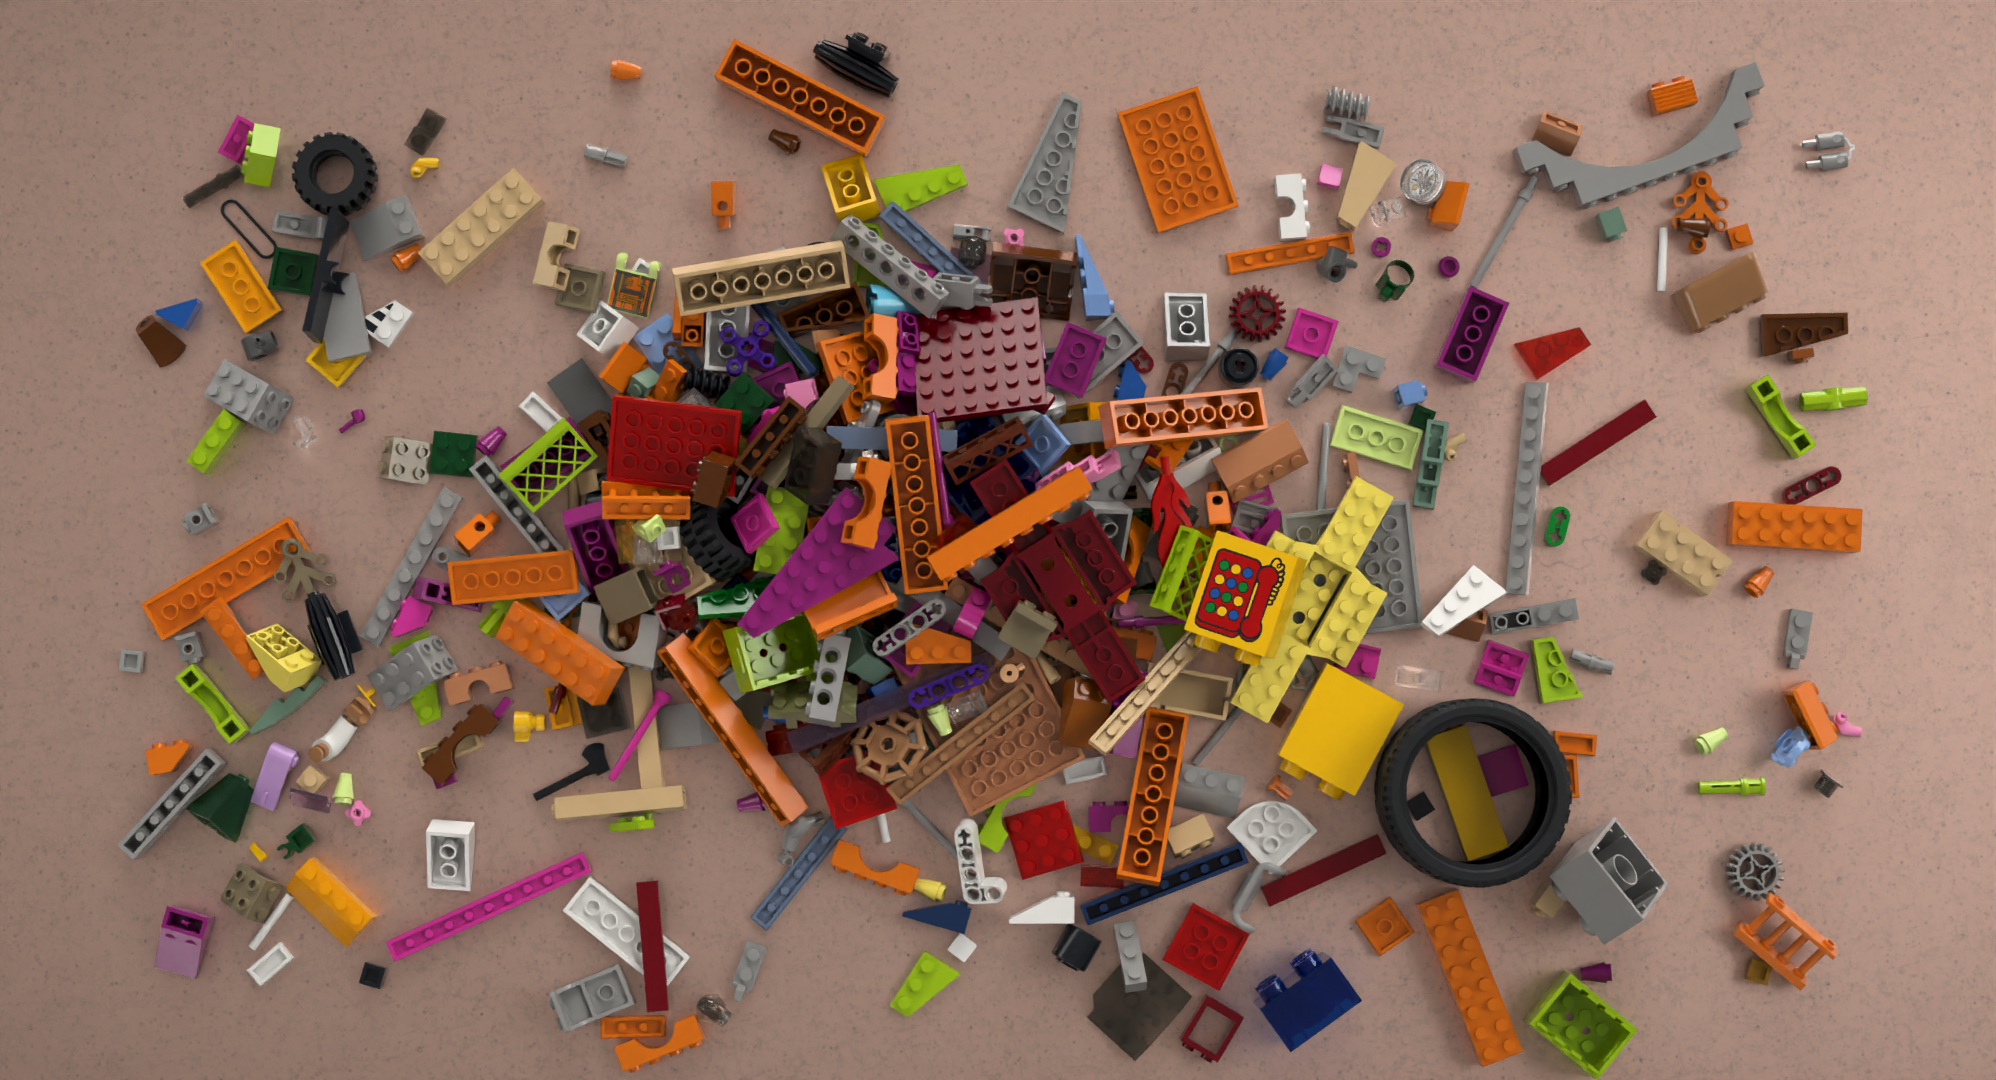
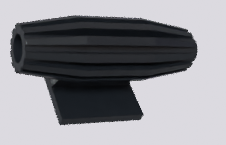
[813,32,899,98]
[304,590,363,681]

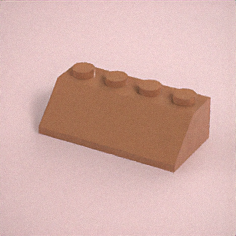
[1211,419,1309,503]

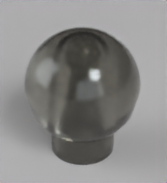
[696,994,731,1027]

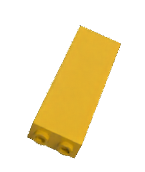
[1425,724,1509,861]

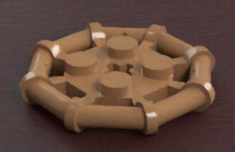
[850,706,929,785]

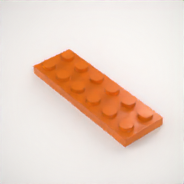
[447,549,580,605]

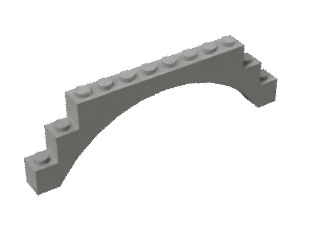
[1513,62,1764,209]

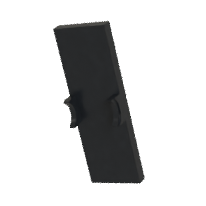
[302,208,350,344]

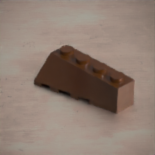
[777,282,870,339]

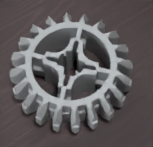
[1726,843,1785,901]

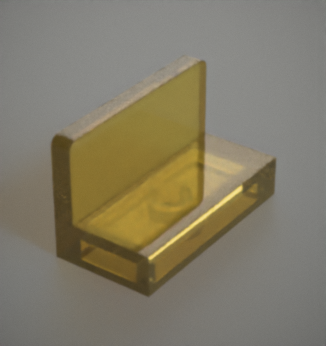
[614,519,642,564]

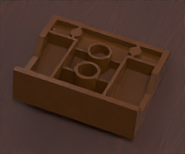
[986,242,1077,321]

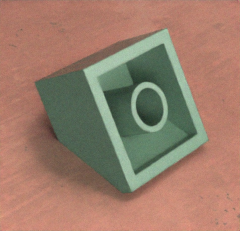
[845,625,893,685]

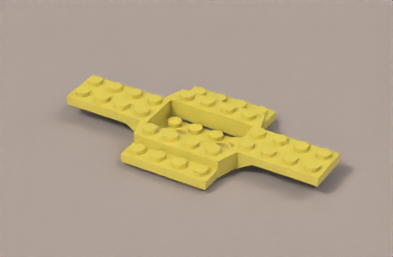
[1230,476,1394,723]

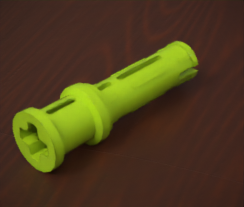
[1698,777,1766,796]

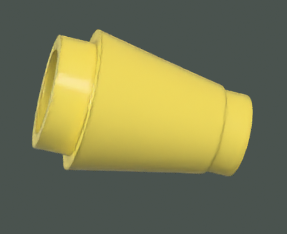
[913,878,947,903]

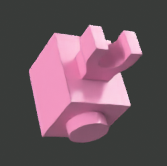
[1105,600,1138,620]

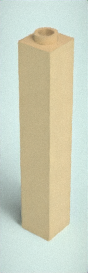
[628,664,665,789]
[552,785,687,822]

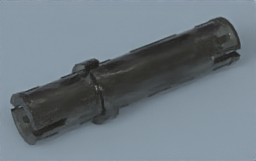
[182,164,244,209]

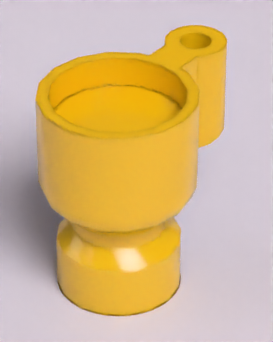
[514,711,546,742]

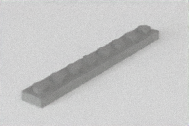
[359,487,463,647]

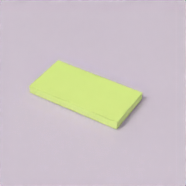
[1330,405,1424,471]

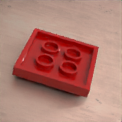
[818,750,898,830]
[1004,800,1084,880]
[1162,903,1250,991]

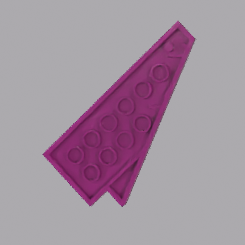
[737,487,899,638]

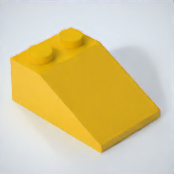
[821,154,880,223]

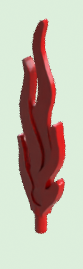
[1150,456,1193,616]

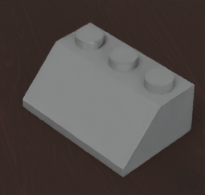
[1174,763,1245,819]

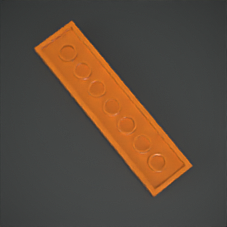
[141,517,310,641]

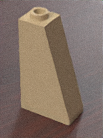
[1336,141,1397,231]

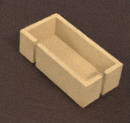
[1633,510,1733,596]
[1146,663,1234,721]

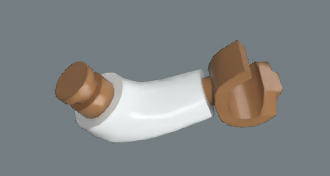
[308,696,375,762]

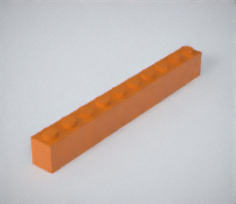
[656,633,809,826]

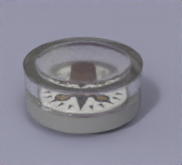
[1400,159,1446,205]

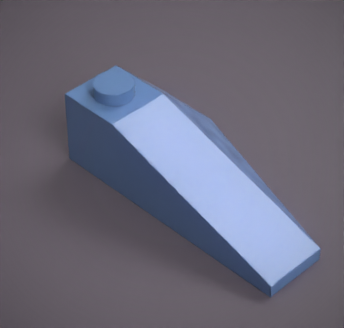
[1075,234,1115,322]

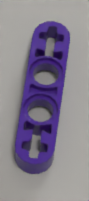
[908,664,989,709]

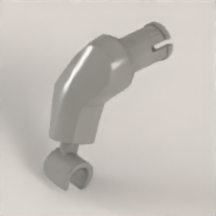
[778,811,825,867]

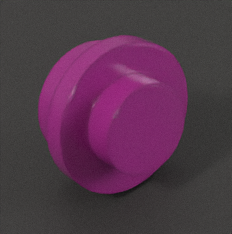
[1438,256,1460,278]

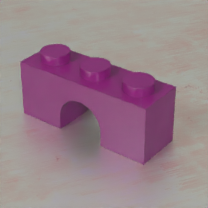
[1088,801,1129,832]

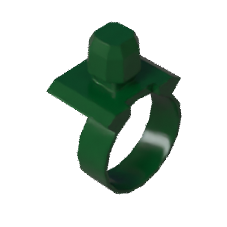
[1375,260,1414,302]

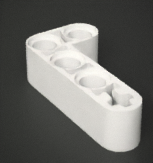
[954,818,1007,904]

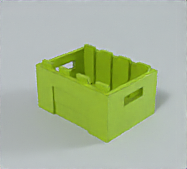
[723,612,832,693]
[1523,970,1638,1080]

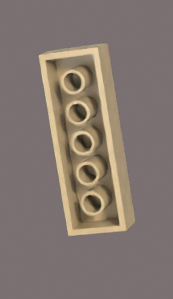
[418,168,545,288]

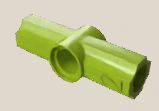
[1799,387,1868,411]
[477,598,526,638]

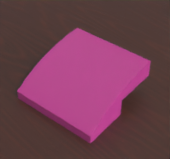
[1474,639,1529,697]

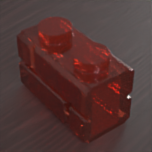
[765,721,814,756]
[1080,864,1124,888]

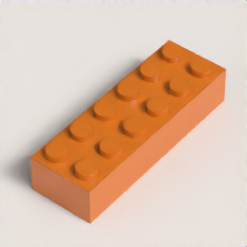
[1726,501,1863,553]
[495,600,625,706]

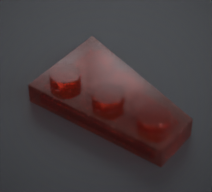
[1514,327,1591,380]

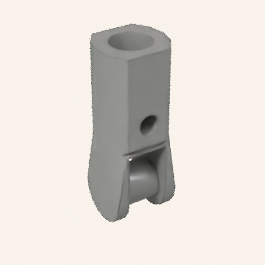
[953,224,992,242]

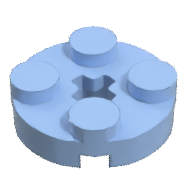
[1771,726,1811,768]

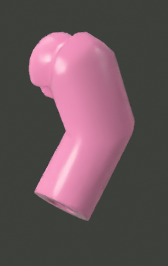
[1833,712,1862,738]

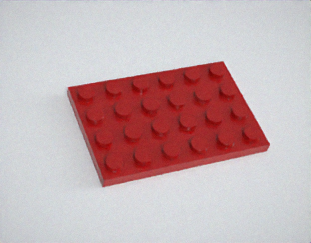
[606,395,742,497]

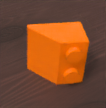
[1427,181,1470,231]
[599,342,649,396]

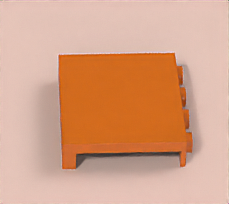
[803,570,898,641]

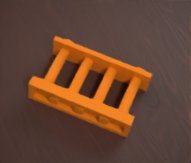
[601,481,690,519]
[1734,892,1837,991]

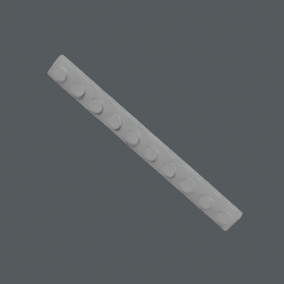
[1506,382,1549,595]

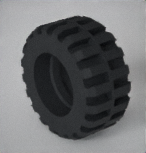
[292,132,378,216]
[680,498,757,579]

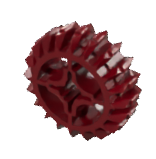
[1228,285,1286,343]

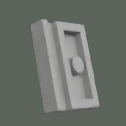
[1231,499,1281,533]

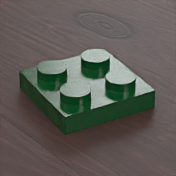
[268,247,319,297]
[429,431,478,478]

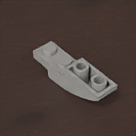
[1489,598,1579,635]

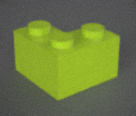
[241,123,280,188]

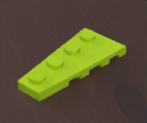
[873,164,968,212]
[388,631,442,726]

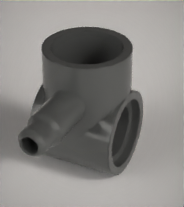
[1317,245,1358,283]
[240,330,279,361]

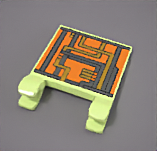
[607,252,661,319]

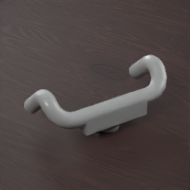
[1232,862,1286,933]

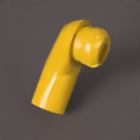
[410,158,439,179]

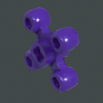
[720,320,776,377]

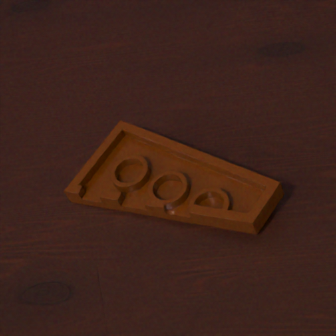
[1761,312,1848,357]

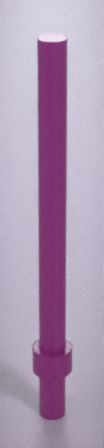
[927,412,954,543]
[1117,615,1189,629]

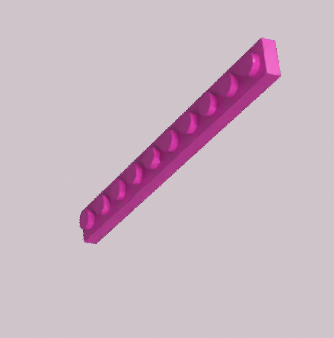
[386,852,592,962]

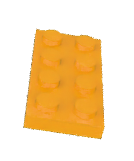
[200,240,283,334]

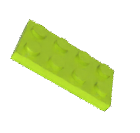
[753,485,811,574]

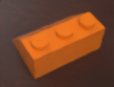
[1782,680,1838,750]

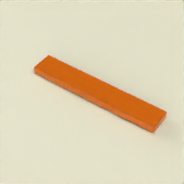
[1225,232,1355,275]

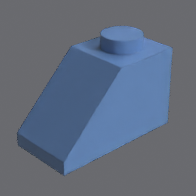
[1392,380,1427,410]

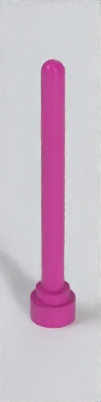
[608,688,672,781]

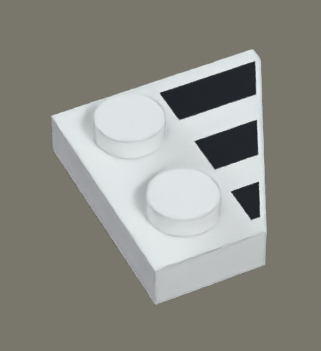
[365,301,414,348]

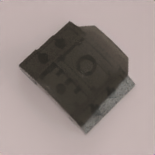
[1087,952,1192,1061]

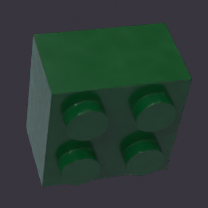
[715,372,780,435]

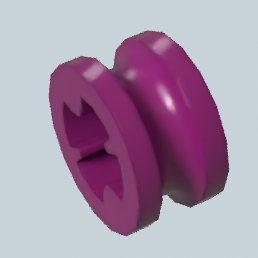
[1372,237,1391,257]

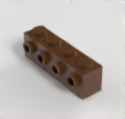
[734,396,808,480]

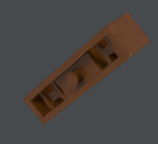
[577,409,611,469]

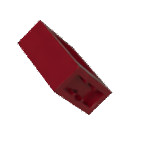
[1179,994,1244,1063]

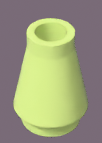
[927,702,952,736]
[1695,727,1728,755]
[332,773,354,805]

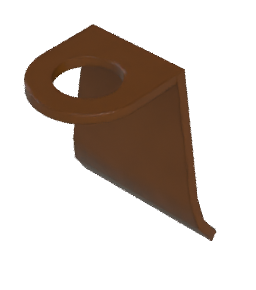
[136,315,187,367]

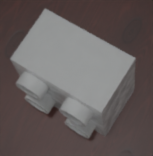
[1549,817,1669,945]

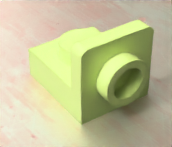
[632,514,666,543]

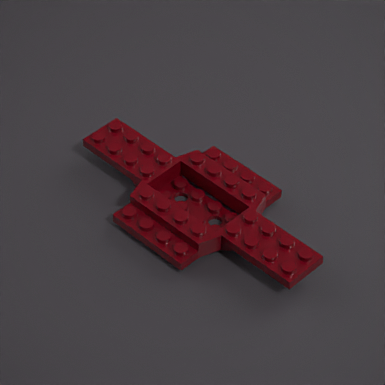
[969,459,1146,703]

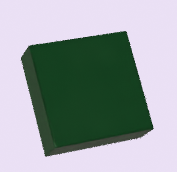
[1408,404,1436,431]

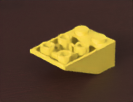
[246,623,322,693]

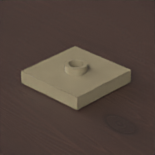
[555,263,606,314]

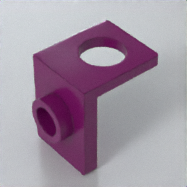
[653,560,691,594]

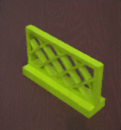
[498,417,598,513]
[1149,525,1214,622]

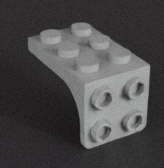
[203,359,293,434]
[367,635,457,712]
[548,964,635,1033]

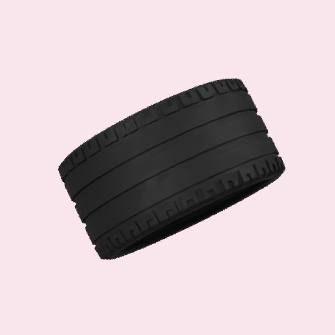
[1374,698,1572,888]

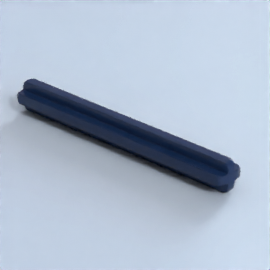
[751,302,817,378]

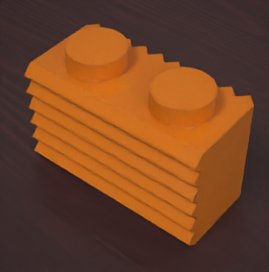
[1647,76,1698,116]

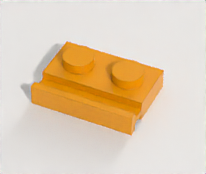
[544,685,584,730]

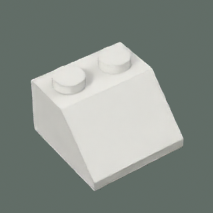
[576,300,639,360]

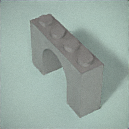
[577,601,667,671]

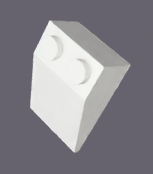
[426,819,475,891]
[1009,891,1074,924]

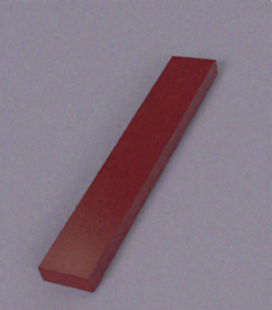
[1540,400,1657,486]
[1260,834,1387,907]
[636,880,669,1012]

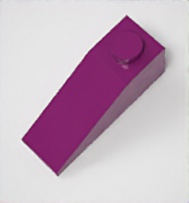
[412,576,483,613]

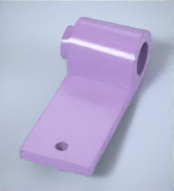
[250,742,300,811]

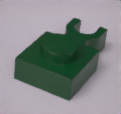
[277,823,317,860]

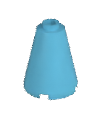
[866,284,921,317]

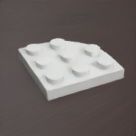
[1226,801,1317,875]

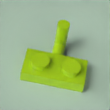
[609,813,655,832]

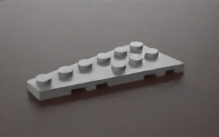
[1007,92,1082,234]
[1051,445,1150,523]

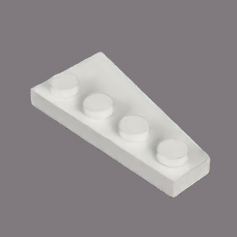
[1420,565,1507,638]

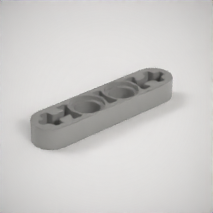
[873,599,947,657]

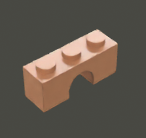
[443,661,515,706]

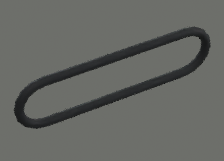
[221,199,277,259]

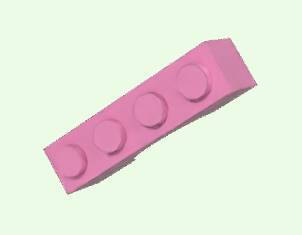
[784,378,833,469]

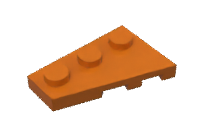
[905,623,971,665]

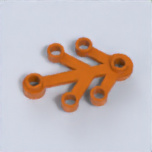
[1671,171,1729,254]

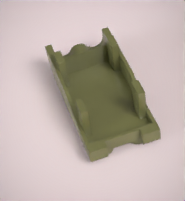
[768,680,859,729]

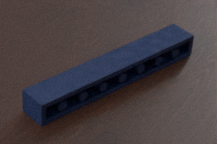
[1079,842,1249,926]

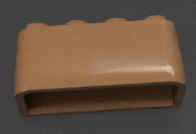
[1671,252,1768,333]

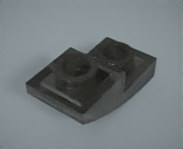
[404,108,447,156]

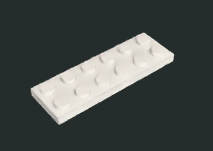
[563,876,691,987]

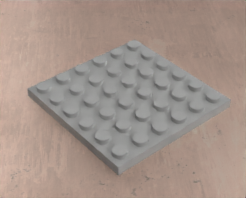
[1281,499,1423,641]

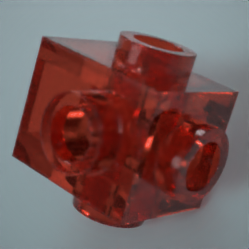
[665,600,699,634]

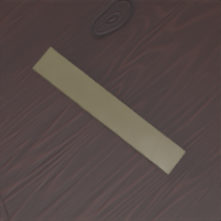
[759,375,855,490]

